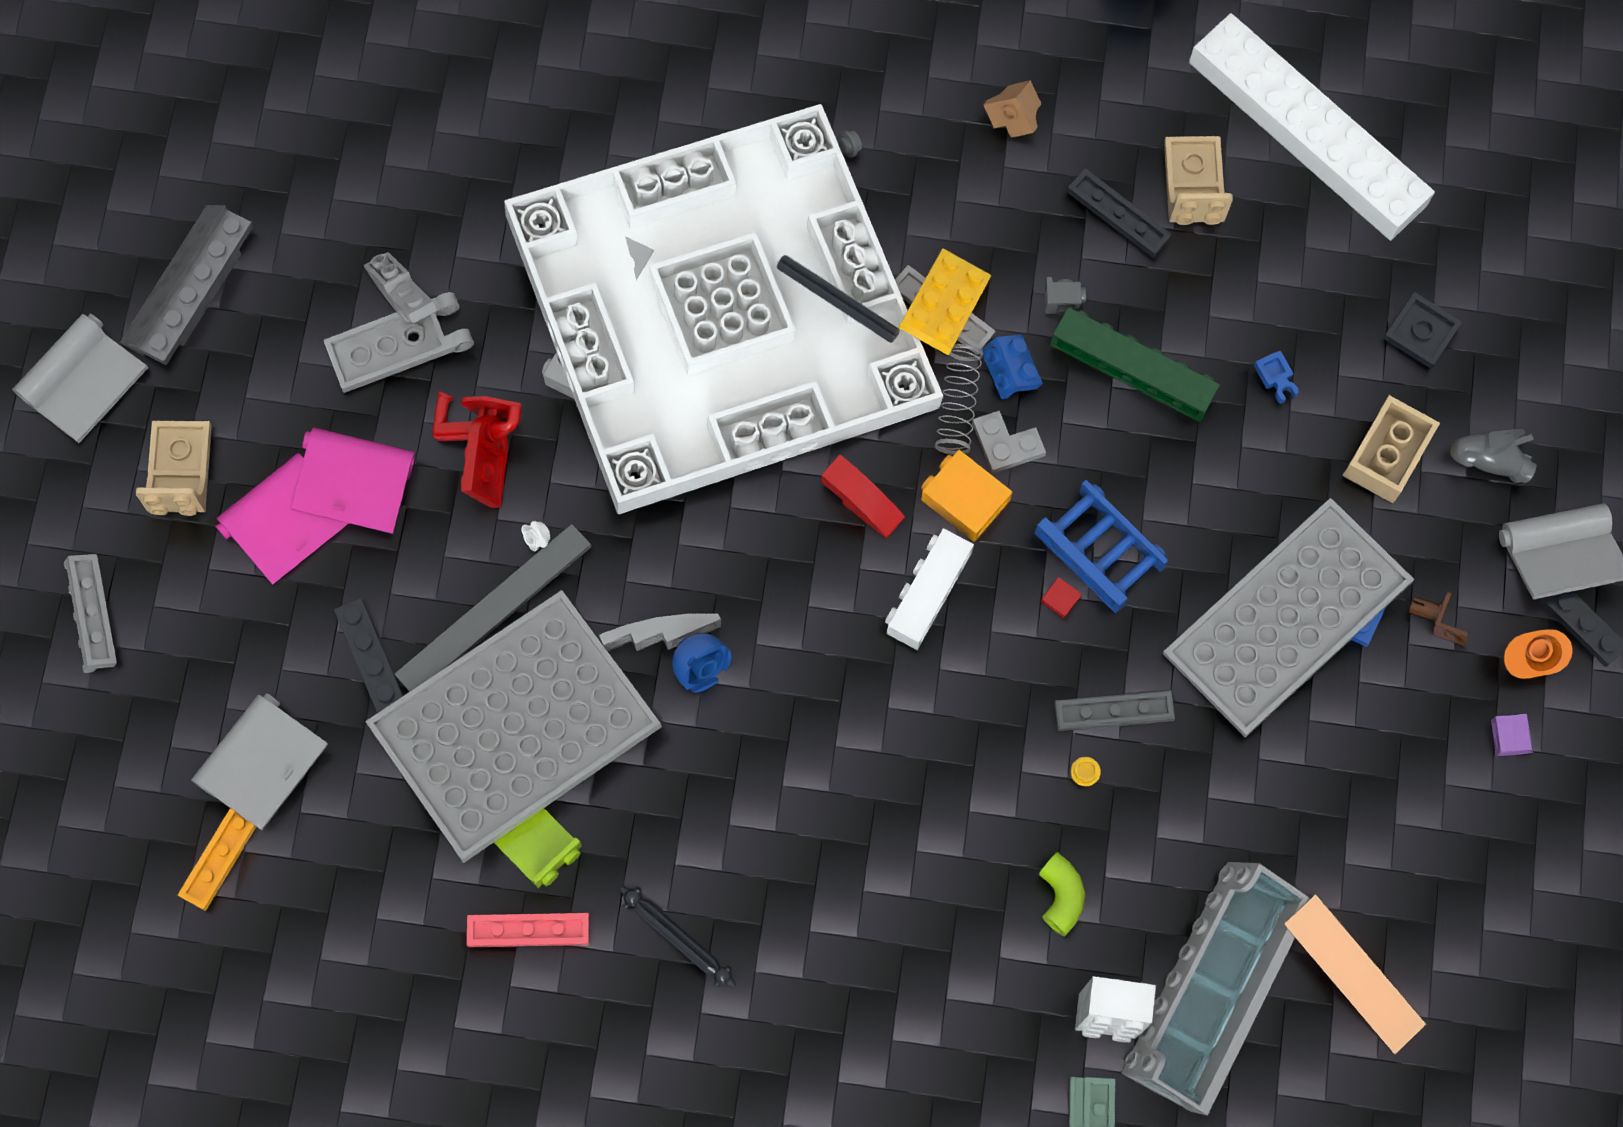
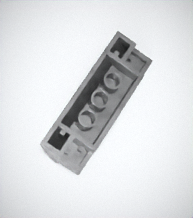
[119,205,253,365]

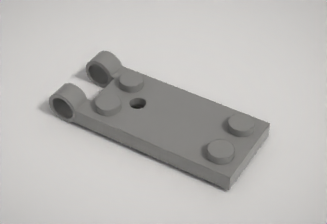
[323,292,474,393]

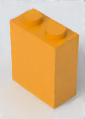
[921,450,1013,542]

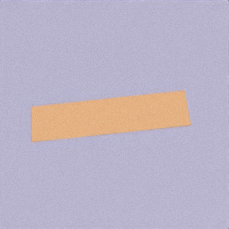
[1284,895,1426,1054]

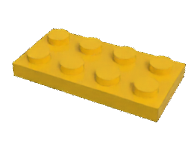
[899,249,991,355]

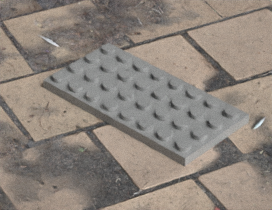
[1163,498,1414,738]

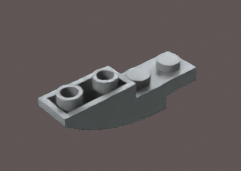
[364,252,437,324]

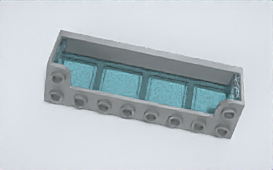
[1121,862,1311,1115]

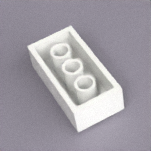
[1075,976,1156,1042]

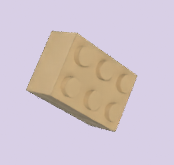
[1343,395,1440,503]

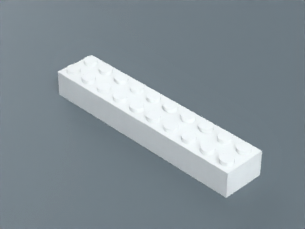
[1189,13,1435,241]

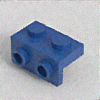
[982,334,1043,399]

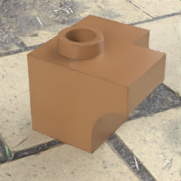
[983,81,1041,137]

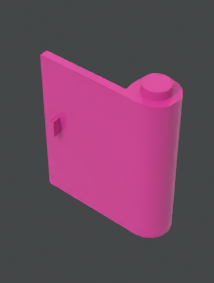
[291,427,415,534]
[215,453,349,585]

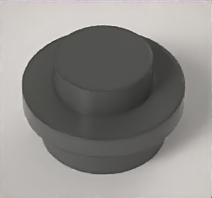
[837,130,862,158]

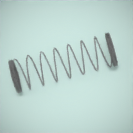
[935,344,983,455]

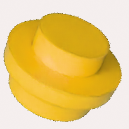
[1071,757,1101,787]

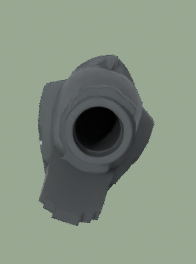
[1450,429,1537,484]

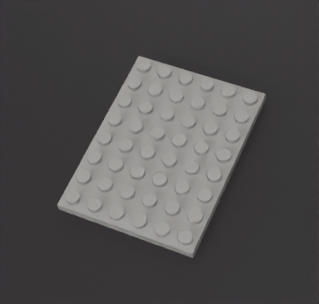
[365,590,662,863]

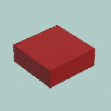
[1041,577,1082,619]

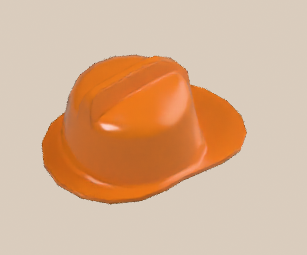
[1504,629,1572,678]

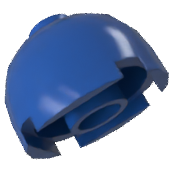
[672,633,732,693]

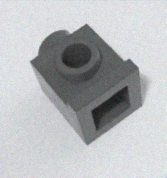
[1044,277,1086,314]

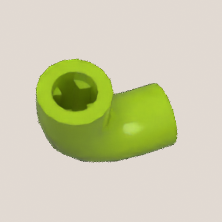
[1039,852,1085,936]

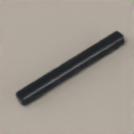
[777,255,900,343]

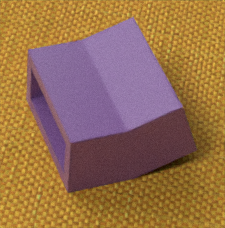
[1491,713,1533,756]

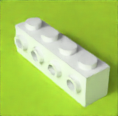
[885,528,974,650]

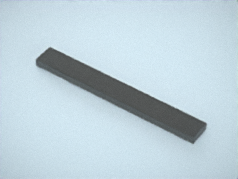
[394,524,591,692]

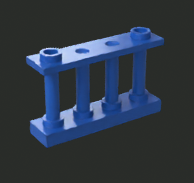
[1035,480,1168,614]

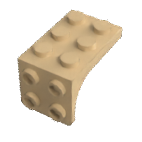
[1164,136,1233,225]
[136,421,212,516]

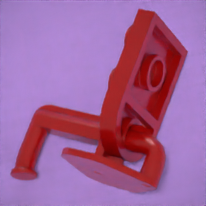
[432,392,522,508]

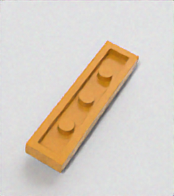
[178,808,256,911]

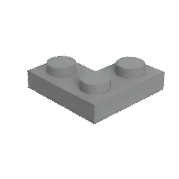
[972,411,1046,474]

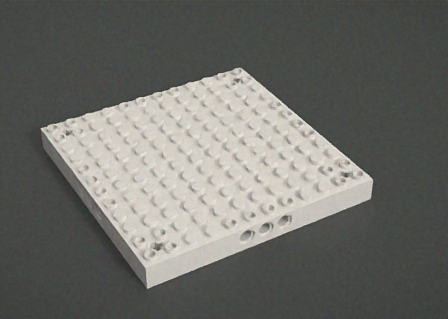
[504,104,943,514]

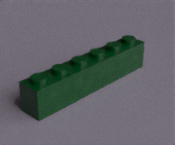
[1050,307,1220,422]

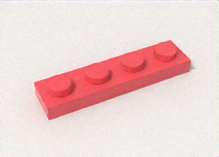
[467,913,589,947]

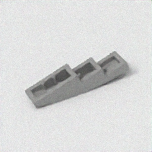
[599,614,721,652]

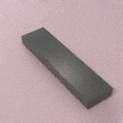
[1054,690,1175,731]

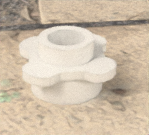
[521,521,550,551]

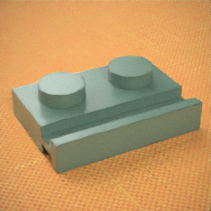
[1069,1077,1115,1127]

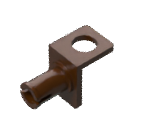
[1409,592,1469,646]

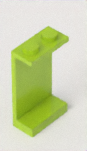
[494,808,582,888]

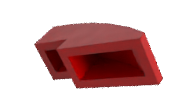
[821,455,905,539]

